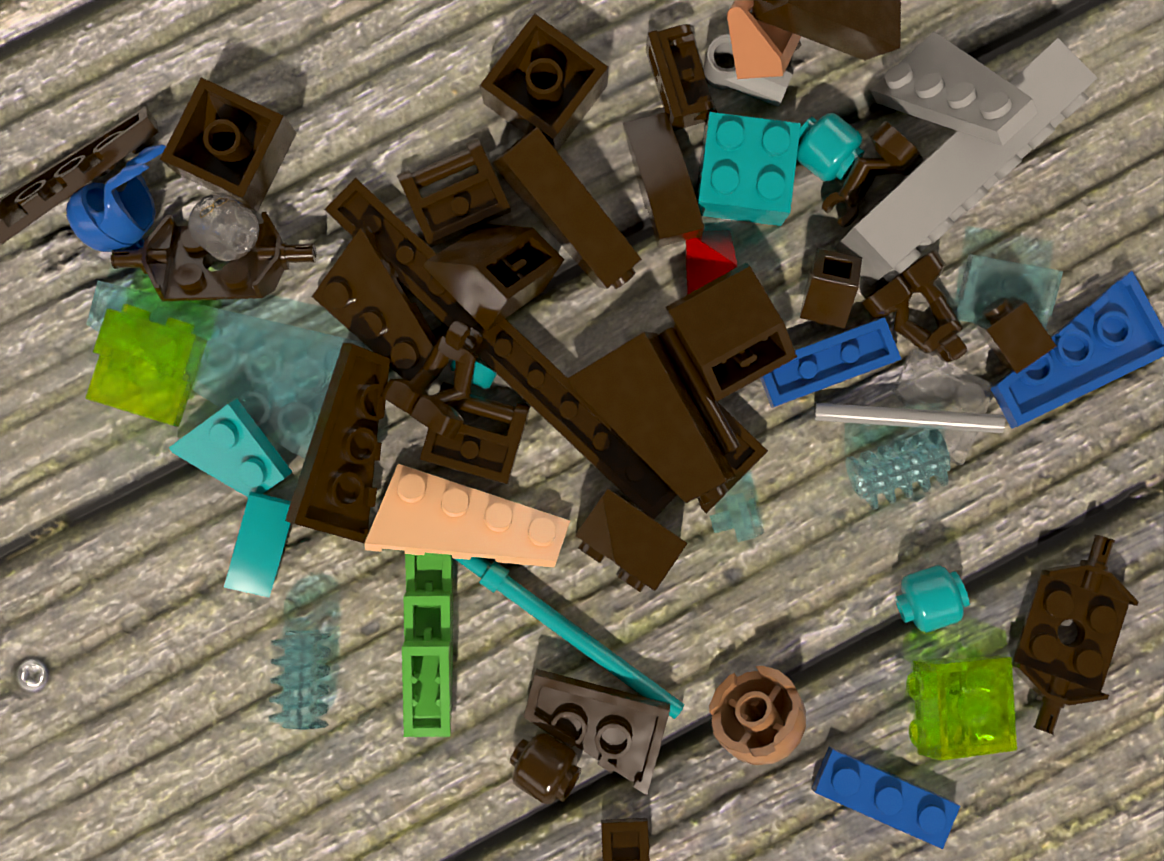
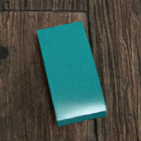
[224,491,291,598]

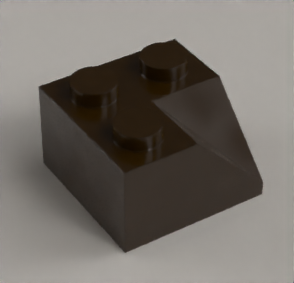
[479,13,609,152]
[160,77,297,212]
[575,489,688,593]

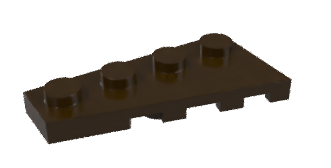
[0,106,159,245]
[285,343,390,543]

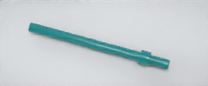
[454,557,685,719]

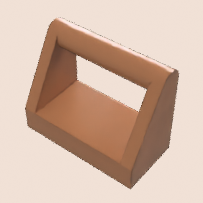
[727,0,801,79]

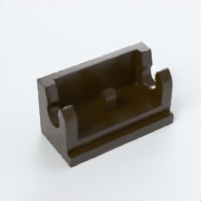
[645,24,717,131]

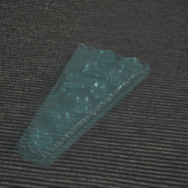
[86,281,365,459]

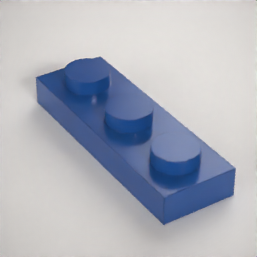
[760,317,901,408]
[811,746,960,849]

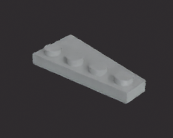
[871,32,1038,146]

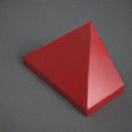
[685,230,737,295]

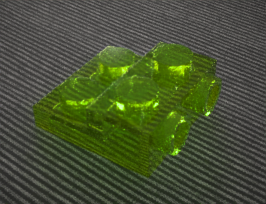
[85,303,208,427]
[906,655,1017,761]

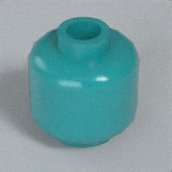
[797,113,865,181]
[895,565,970,633]

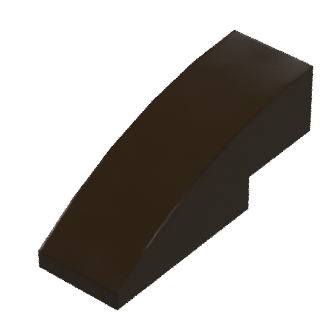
[623,112,705,247]

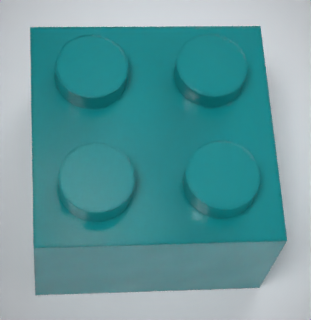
[696,112,801,226]

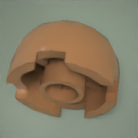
[709,666,806,765]

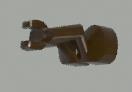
[822,121,924,227]
[861,249,967,363]
[380,321,483,440]

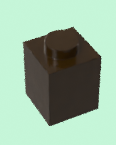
[800,248,862,328]
[974,296,1057,374]

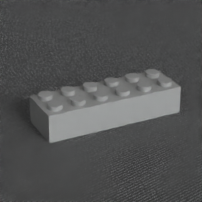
[834,38,1097,286]

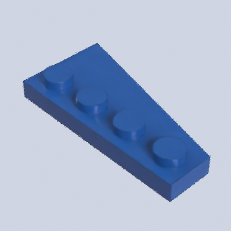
[990,271,1164,429]

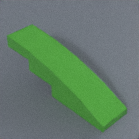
[402,552,453,737]

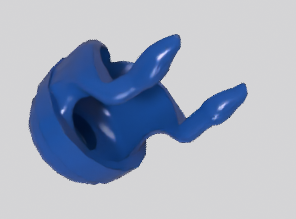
[66,144,166,252]

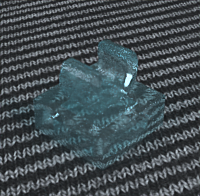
[710,489,765,542]

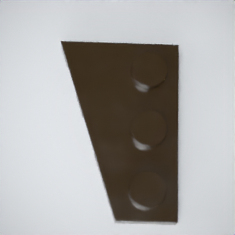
[524,668,670,795]

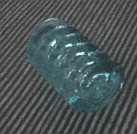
[845,429,950,509]
[268,630,331,730]

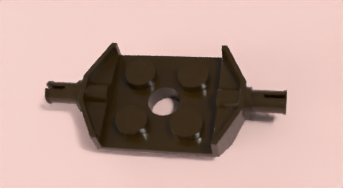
[111,212,317,301]
[1011,534,1139,735]

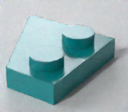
[169,399,292,497]

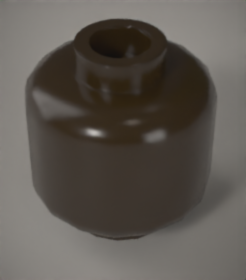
[509,733,582,805]

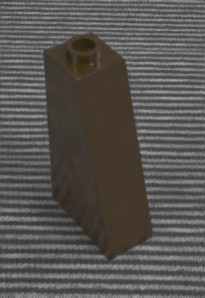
[753,0,901,61]
[491,127,642,289]
[567,332,736,505]

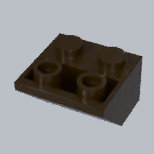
[423,224,565,331]
[665,262,797,402]

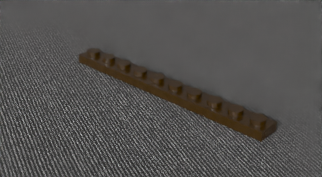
[324,177,677,520]

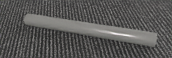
[815,403,1005,433]

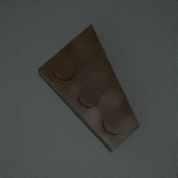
[311,226,438,381]

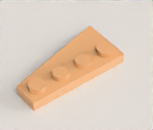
[364,464,570,567]

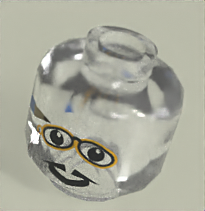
[188,193,260,261]

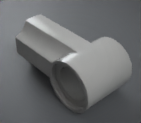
[703,34,795,107]

